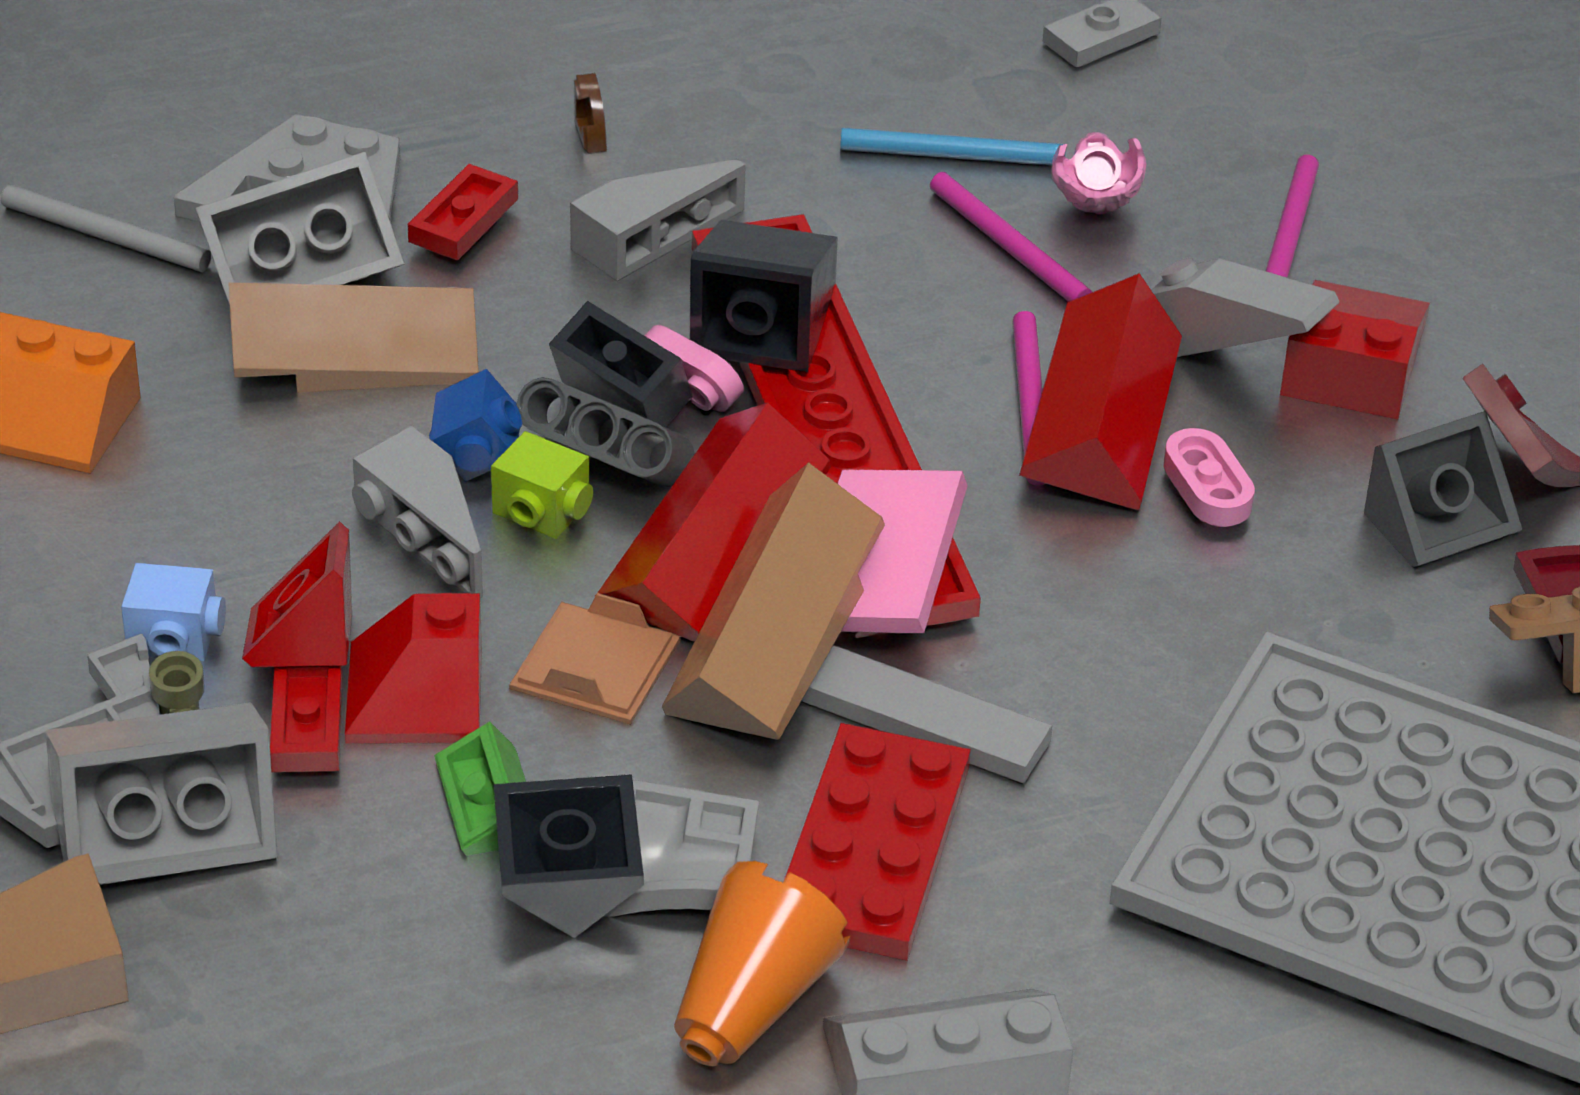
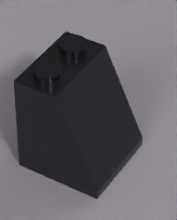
[689,220,838,372]

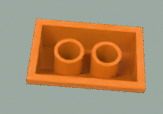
[0,312,141,474]

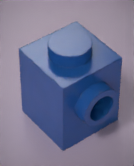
[429,369,522,482]

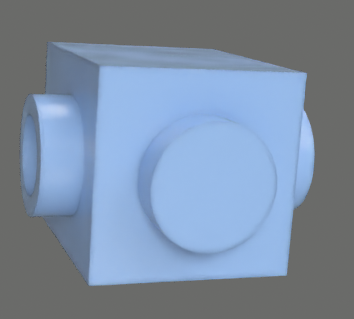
[121,563,226,661]

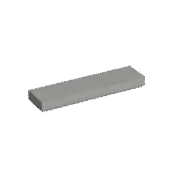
[801,645,1052,784]

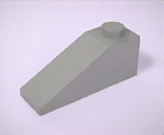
[570,159,745,281]
[1151,258,1340,357]

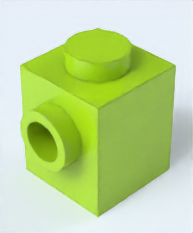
[491,431,593,539]

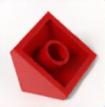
[242,521,352,667]

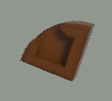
[574,73,607,153]

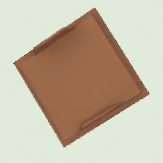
[509,593,681,725]

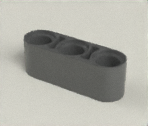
[516,377,695,487]

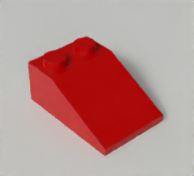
[1280,280,1430,420]

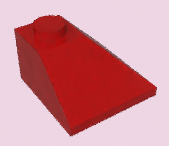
[345,593,482,744]

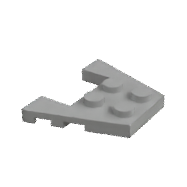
[174,114,400,223]
[0,633,159,848]

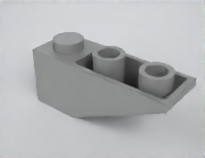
[352,425,483,598]

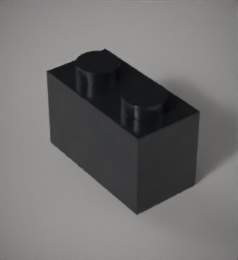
[549,301,692,427]

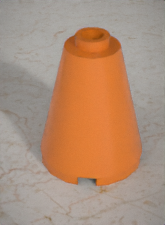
[674,861,850,1066]

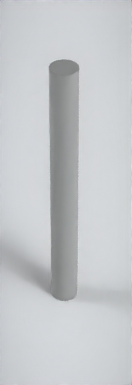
[1,184,211,273]

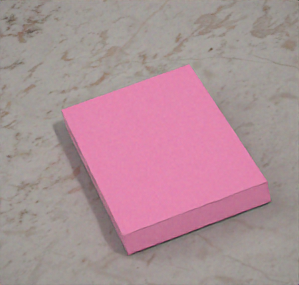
[838,470,968,633]

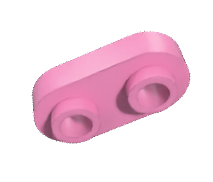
[644,325,744,412]
[1164,428,1255,527]

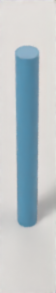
[840,128,1066,166]

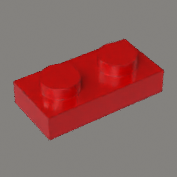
[407,164,518,260]
[270,665,343,772]

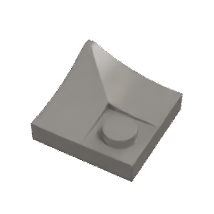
[604,779,759,917]

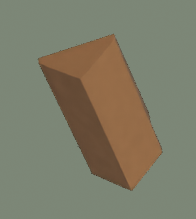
[228,282,479,393]
[662,463,885,740]

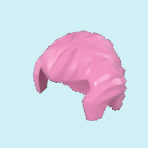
[1051,132,1147,215]

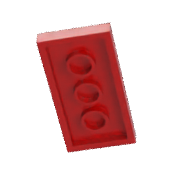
[784,723,971,961]

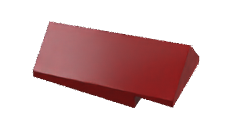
[1019,273,1182,510]
[595,402,831,642]

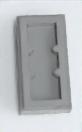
[1042,0,1161,68]

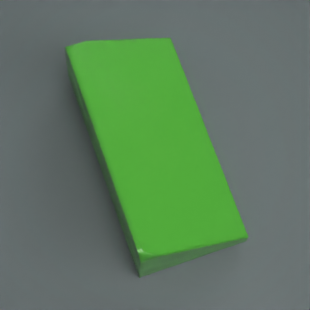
[434,721,526,856]

